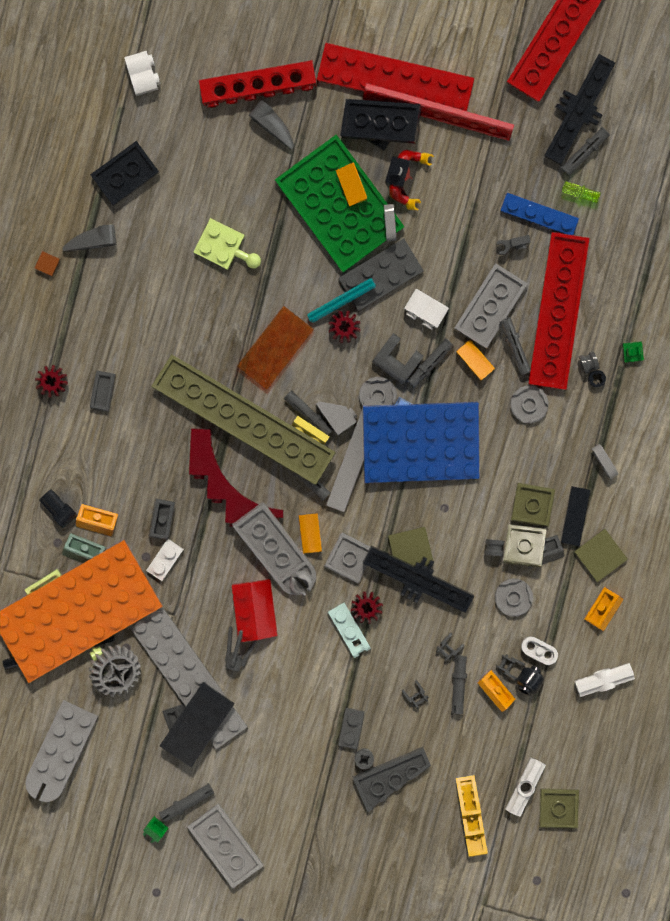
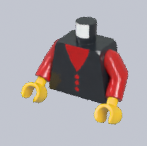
[385,150,434,210]

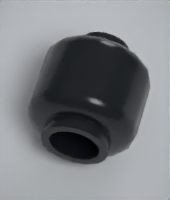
[516,666,544,696]

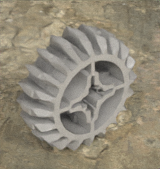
[89,645,141,697]

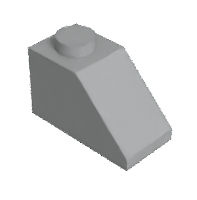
[316,402,357,435]

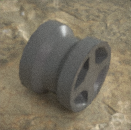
[578,351,600,374]
[484,539,505,556]
[355,748,374,769]

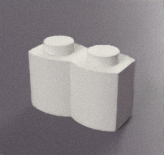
[124,51,160,96]
[404,289,449,330]

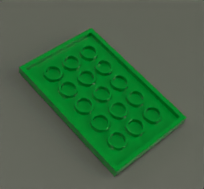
[275,134,405,273]

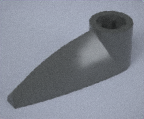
[249,100,294,150]
[63,225,117,252]

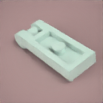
[328,602,371,658]

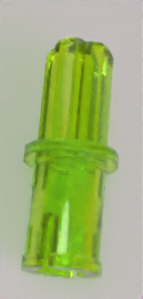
[562,181,601,204]

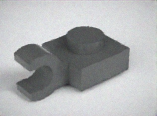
[496,235,531,255]

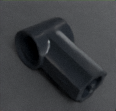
[39,489,78,529]

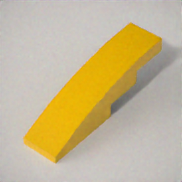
[456,775,488,857]

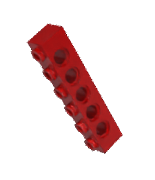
[199,60,317,108]

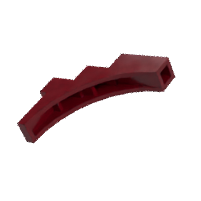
[189,428,284,527]

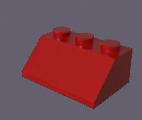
[232,579,278,642]

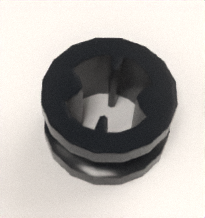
[588,370,606,387]

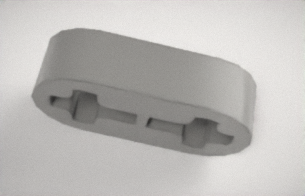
[384,204,396,241]
[591,444,619,480]

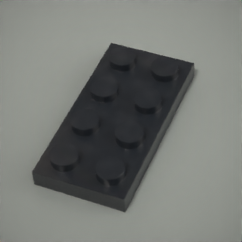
[340,99,422,144]
[160,682,235,767]

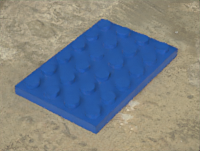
[363,402,479,483]

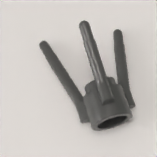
[225,626,257,671]

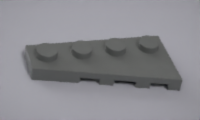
[352,747,431,812]

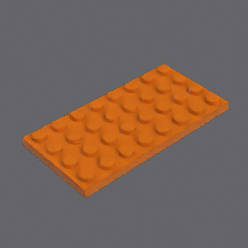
[0,540,163,683]

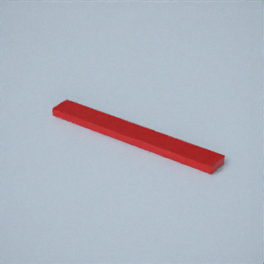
[362,83,514,141]

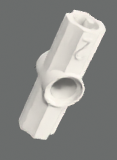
[574,663,635,697]
[505,757,546,817]

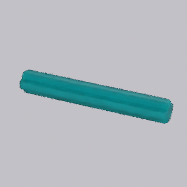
[307,278,376,323]

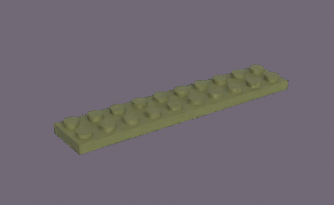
[151,354,336,486]

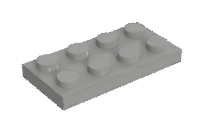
[454,263,528,349]
[187,803,264,889]

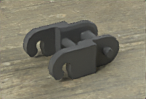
[436,632,464,661]
[496,654,525,680]
[401,680,429,709]

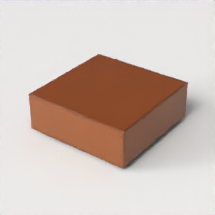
[35,251,60,277]

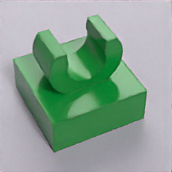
[622,341,644,363]
[143,816,169,843]

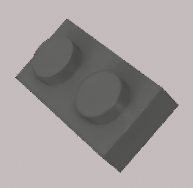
[338,707,365,749]

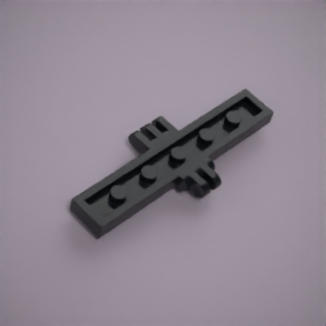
[544,54,615,165]
[363,545,474,613]

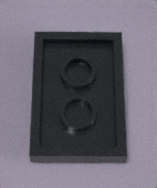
[90,141,160,206]

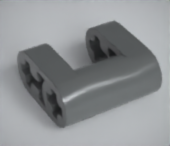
[372,333,424,385]

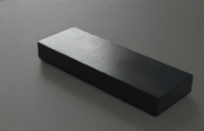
[560,486,590,546]

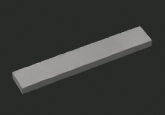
[326,398,384,512]

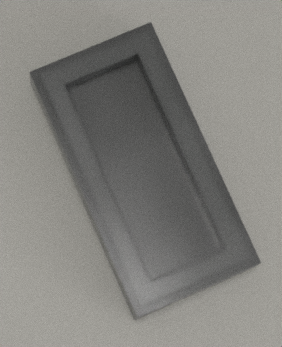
[90,370,116,412]

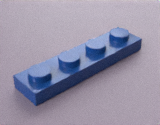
[500,193,579,235]

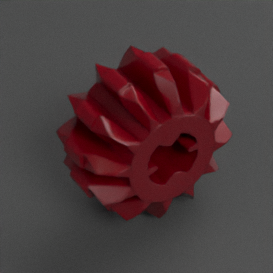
[329,311,361,343]
[35,365,68,398]
[351,591,383,624]

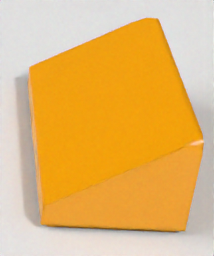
[336,162,367,207]
[456,340,495,381]
[76,504,118,536]
[299,513,322,553]
[584,587,623,631]

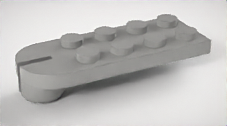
[232,502,316,596]
[25,700,98,802]

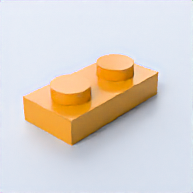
[477,670,516,712]

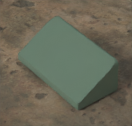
[62,533,106,563]

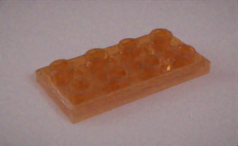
[237,306,314,390]

